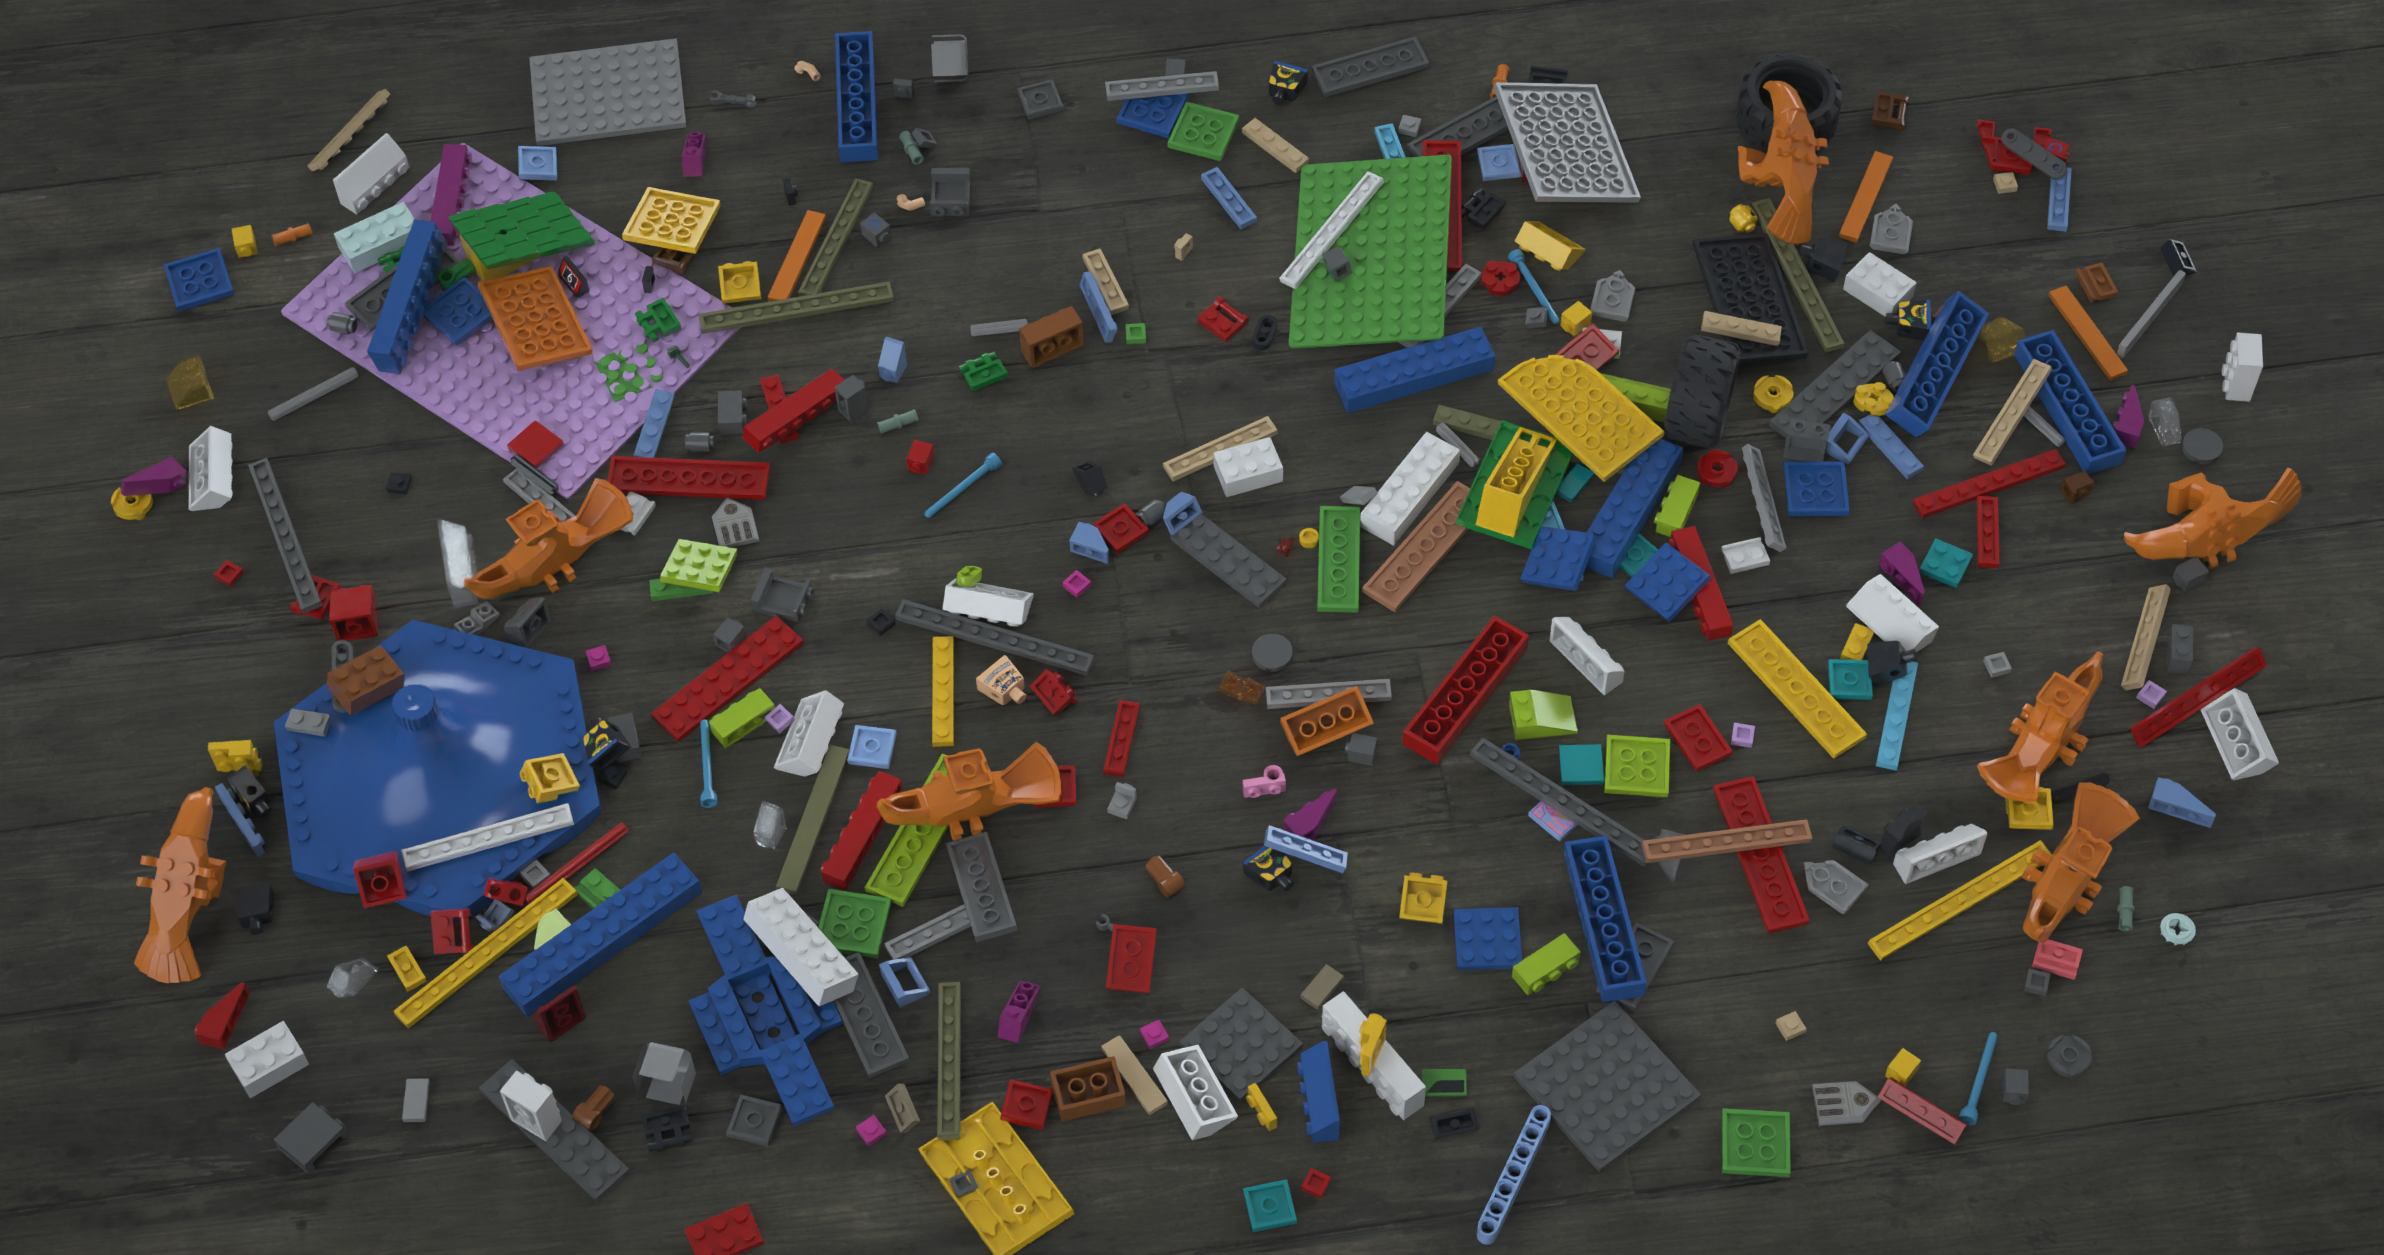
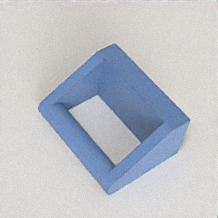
[1825,413,1869,464]
[879,957,931,1008]

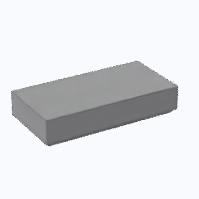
[1340,486,1378,505]
[402,1079,430,1122]

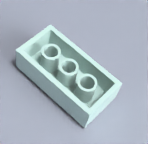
[334,202,414,273]

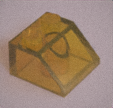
[166,355,214,410]

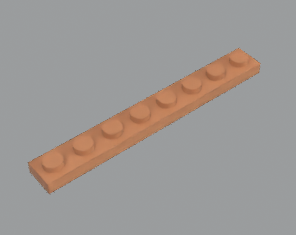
[1641,819,1812,863]

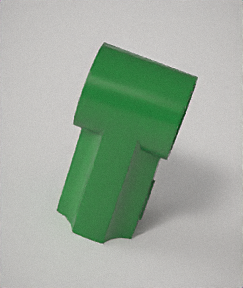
[438,258,477,292]

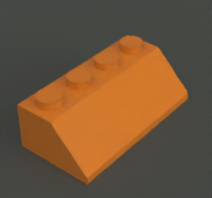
[1280,686,1374,756]

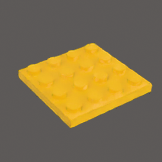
[622,187,720,254]

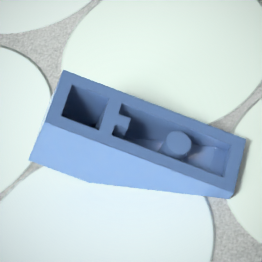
[2148,777,2216,828]

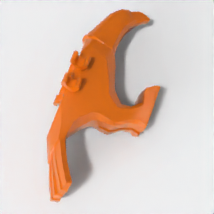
[1738,81,1829,244]
[2124,468,2302,569]
[464,478,634,599]
[1977,651,2103,803]
[876,742,1062,841]
[2021,782,2140,943]
[134,787,226,983]

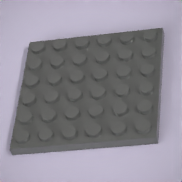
[1513,1001,1701,1173]

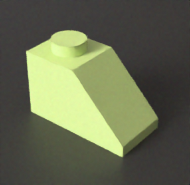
[534,908,571,950]

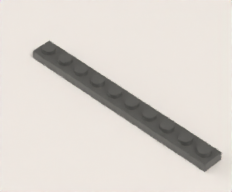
[248,457,323,614]
[895,599,1094,676]
[1470,737,1648,867]

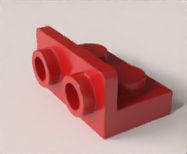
[1030,669,1079,716]

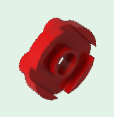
[1481,261,1520,296]
[1697,450,1738,487]

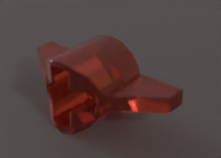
[1276,537,1295,557]

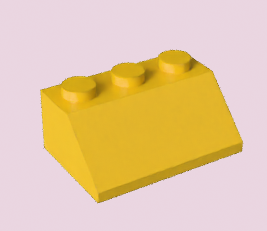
[1514,221,1586,271]

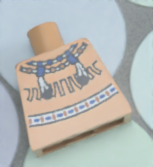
[976,655,1027,705]

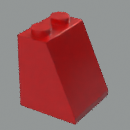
[329,585,379,641]

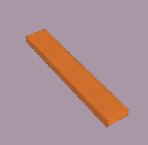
[1839,151,1893,243]
[768,210,826,302]
[2048,286,2128,381]

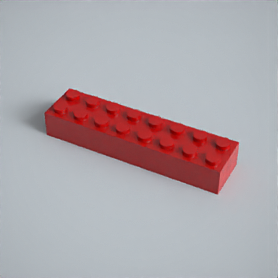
[1402,615,1529,765]

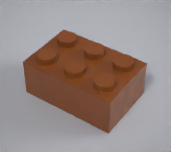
[1019,306,1084,368]
[327,645,404,716]
[1050,1056,1126,1122]

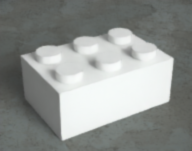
[1843,252,1917,317]
[2222,333,2263,402]
[1213,437,1283,497]
[225,1021,309,1098]
[500,1071,562,1141]

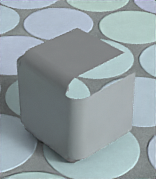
[931,34,968,82]
[632,1042,696,1105]

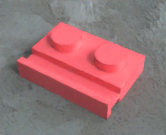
[2032,939,2083,980]

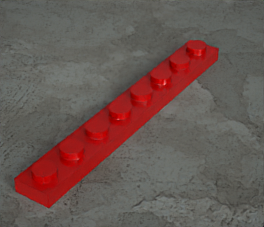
[1913,449,2066,519]
[2130,647,2267,747]

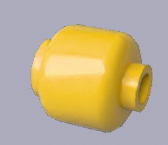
[1729,204,1758,233]

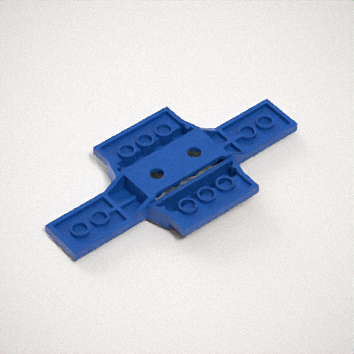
[688,895,843,1127]

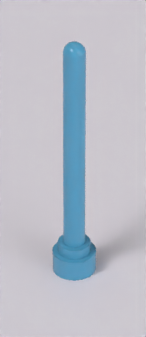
[1508,249,1559,324]
[925,452,1002,518]
[700,719,718,808]
[1959,1032,1997,1126]

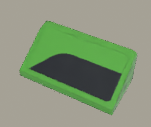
[1421,1069,1467,1096]

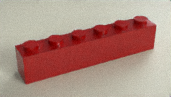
[743,369,844,453]
[1668,526,1733,641]
[820,771,903,891]

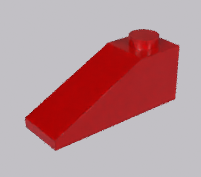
[195,982,250,1049]

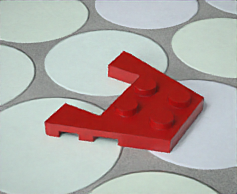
[1977,119,2052,175]

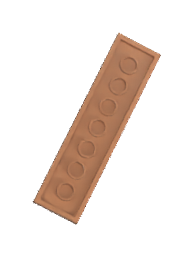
[1362,481,1470,612]

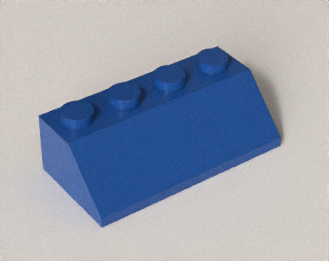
[1297,1041,1340,1143]

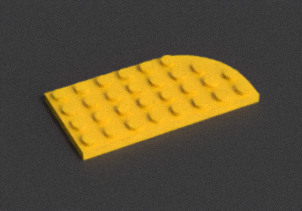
[1498,355,1664,482]

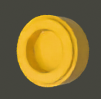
[1299,528,1319,549]

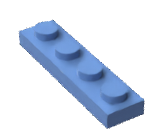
[2047,166,2071,232]
[1201,167,1257,230]
[1080,271,1117,343]
[634,389,675,458]
[1858,414,1924,479]
[215,783,265,857]
[1264,825,1348,873]

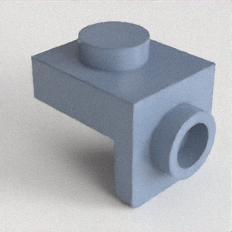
[476,899,514,932]

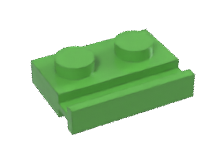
[573,868,620,909]

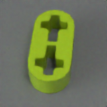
[956,566,982,587]

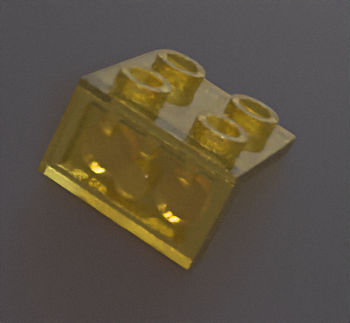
[1977,317,2025,363]

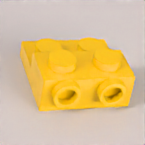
[718,261,761,304]
[208,740,263,776]
[520,753,580,803]
[2005,787,2053,830]
[1399,873,1447,924]
[1359,1013,1387,1077]

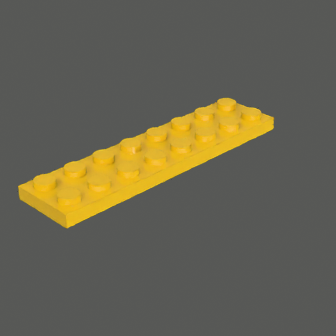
[1728,619,1867,759]

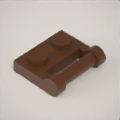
[1871,91,1909,131]
[652,246,701,275]

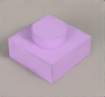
[2137,680,2167,709]
[765,704,795,734]
[1731,723,1755,748]

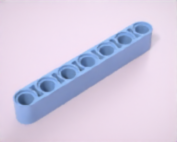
[1477,1105,1551,1245]

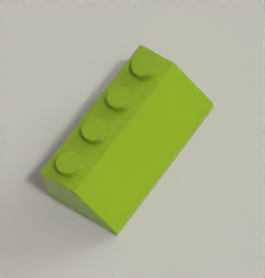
[1600,373,1671,423]

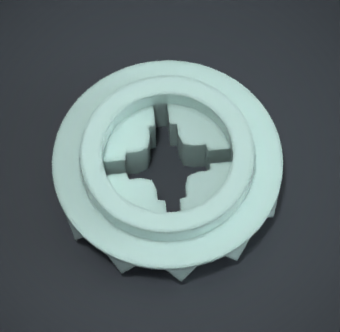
[2160,913,2196,946]

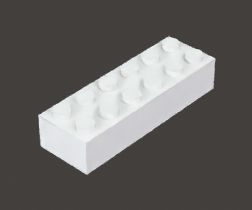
[1360,432,1460,546]
[744,888,859,1006]
[1322,991,1426,1120]

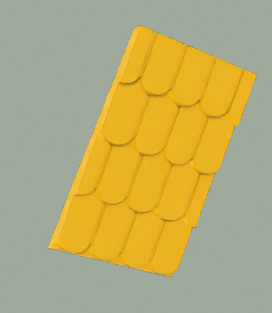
[918,1101,1074,1255]

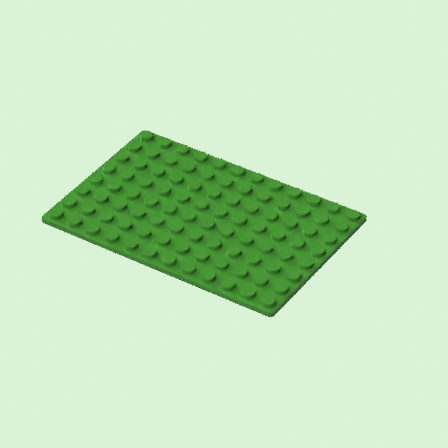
[1289,155,1452,349]

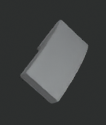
[454,601,500,635]

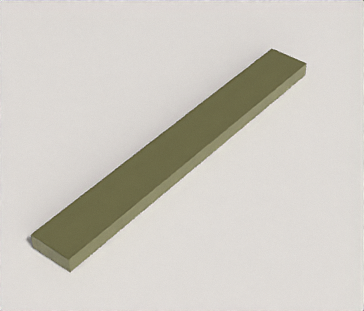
[798,178,874,297]
[776,745,849,895]
[937,982,961,1141]

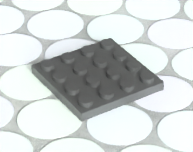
[1179,988,1303,1102]

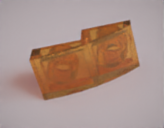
[1217,670,1265,704]

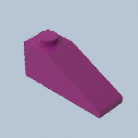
[121,457,187,496]

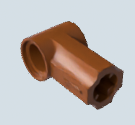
[1145,856,1186,898]
[572,1085,616,1131]

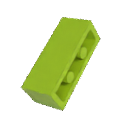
[1654,475,1700,537]
[709,688,775,749]
[1512,933,1581,995]

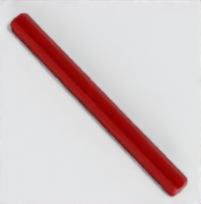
[524,823,629,905]

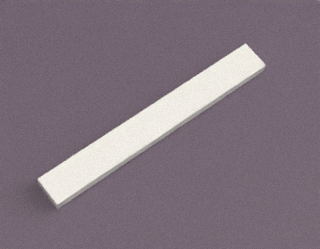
[1280,171,1384,289]
[401,803,574,872]

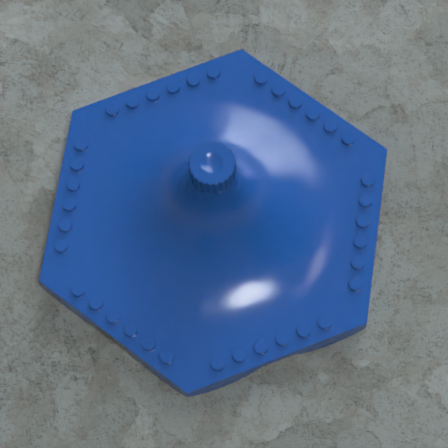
[274,620,601,920]

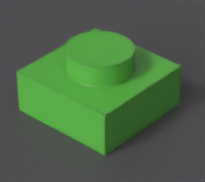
[1126,323,1146,344]

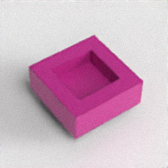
[1062,570,1091,598]
[586,645,612,671]
[1140,1020,1169,1050]
[856,1115,887,1147]

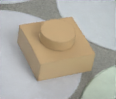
[1993,172,2018,194]
[1174,233,1193,261]
[1776,1011,1806,1041]

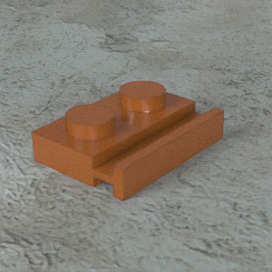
[2075,263,2118,303]

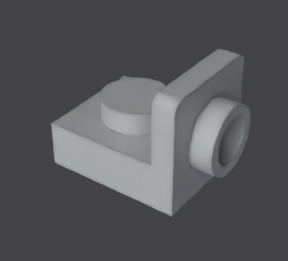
[1107,782,1137,819]

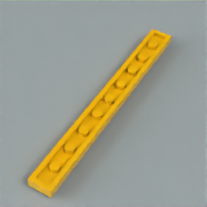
[1868,840,2052,960]
[394,878,578,1029]

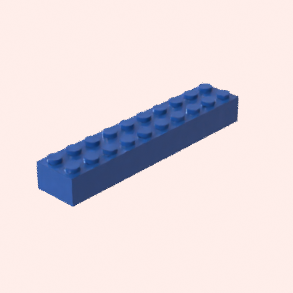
[498,853,702,1017]

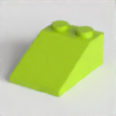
[1509,690,1578,740]

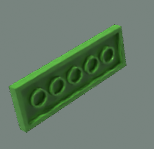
[1317,506,1360,613]

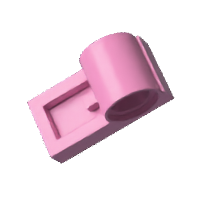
[1243,765,1286,798]

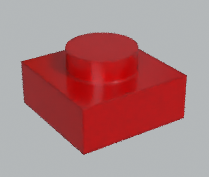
[214,560,244,587]
[1301,1168,1331,1199]

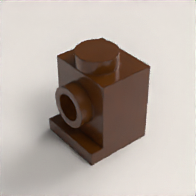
[2060,471,2095,505]

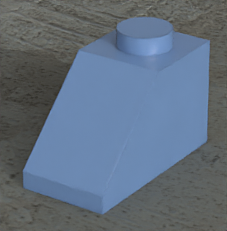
[878,337,907,383]
[1163,492,1203,535]
[1069,522,1109,564]

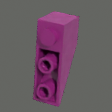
[681,132,706,177]
[2113,385,2144,448]
[1879,542,1925,605]
[1283,788,1337,840]
[998,981,1040,1043]

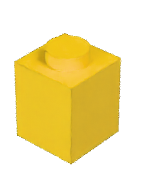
[232,225,258,258]
[1561,301,1592,336]
[1885,1048,1921,1087]

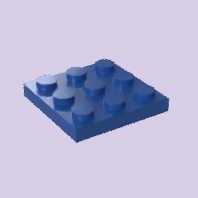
[1116,78,1189,138]
[163,248,235,312]
[423,276,493,346]
[1783,462,1849,516]
[1520,526,1597,591]
[1624,543,1711,623]
[1453,907,1522,970]

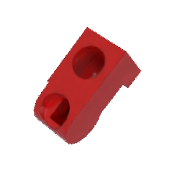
[483,878,528,906]

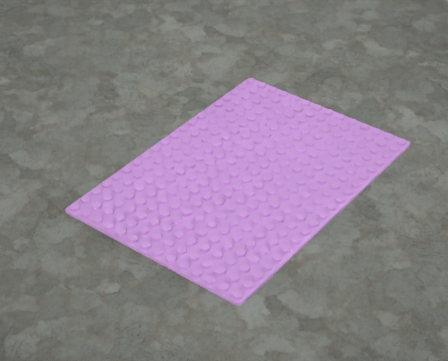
[281,143,741,499]

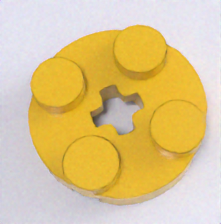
[1753,375,1794,413]
[1853,382,1894,416]
[111,487,153,520]

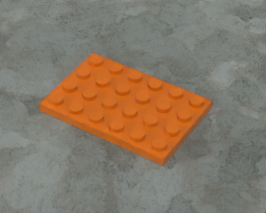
[478,266,593,371]

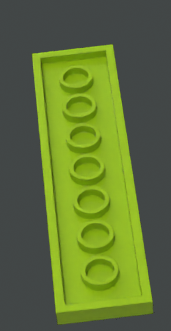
[865,754,949,907]

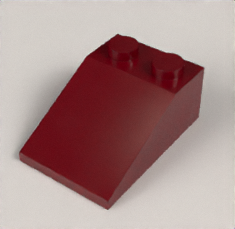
[533,985,586,1043]

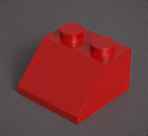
[353,851,407,908]

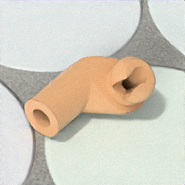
[794,61,821,81]
[897,194,925,211]

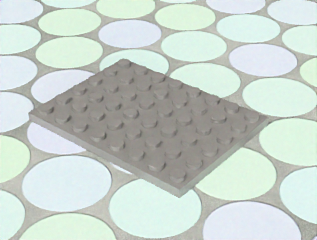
[529,38,686,146]
[1493,82,1641,203]

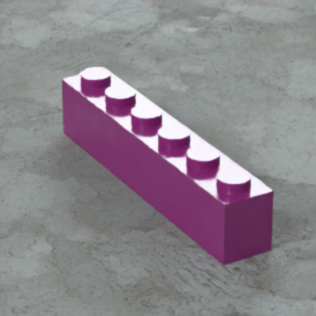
[430,144,472,246]

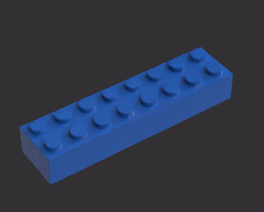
[835,31,878,162]
[367,219,447,375]
[1885,291,1989,437]
[1334,327,1496,413]
[2014,330,2126,475]
[1586,439,1683,578]
[1564,835,1646,1002]

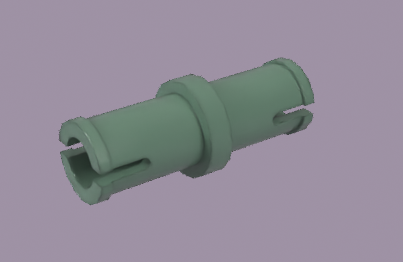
[899,131,924,165]
[877,409,919,434]
[2117,886,2135,931]

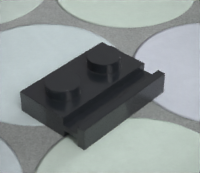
[1528,66,1568,84]

